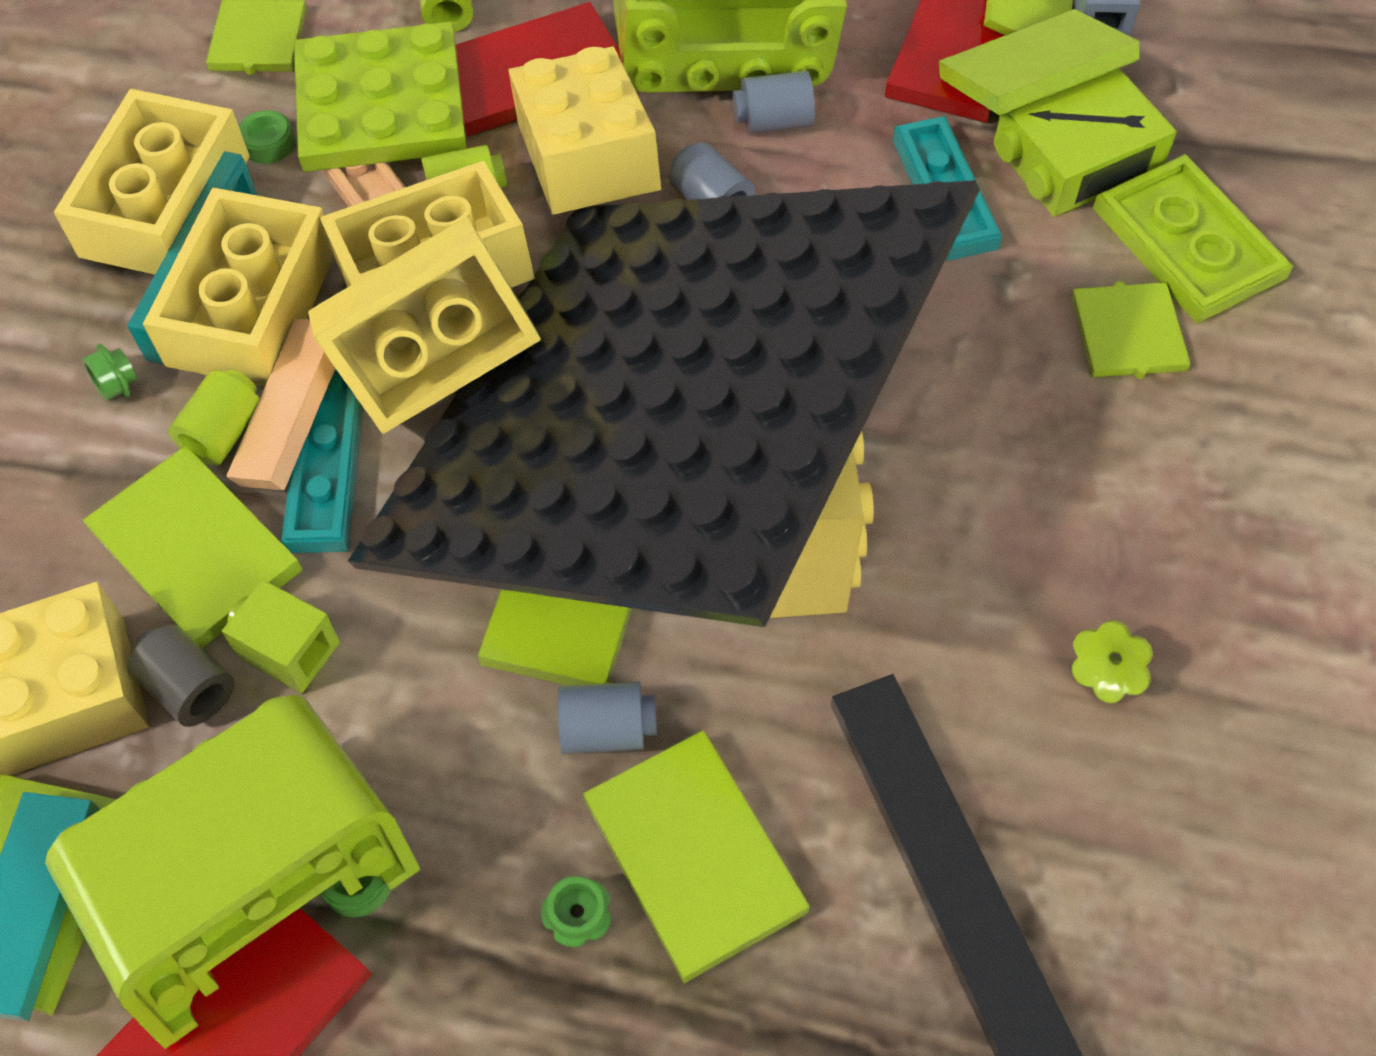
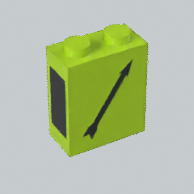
[993,69,1177,217]

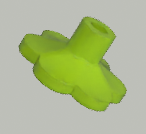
[1072,620,1153,703]

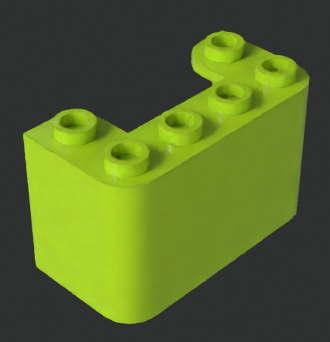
[613,0,847,93]
[45,695,421,1049]

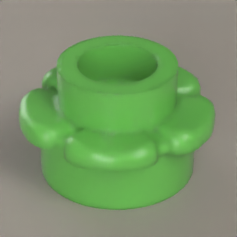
[82,344,137,401]
[541,876,612,947]

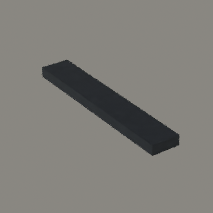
[831,674,1083,1056]

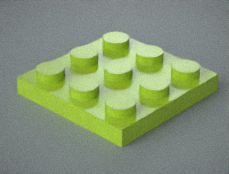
[294,21,467,172]

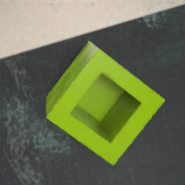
[221,579,340,694]

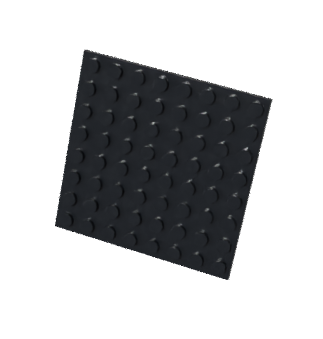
[348,180,980,627]

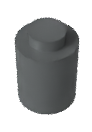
[127,625,234,727]

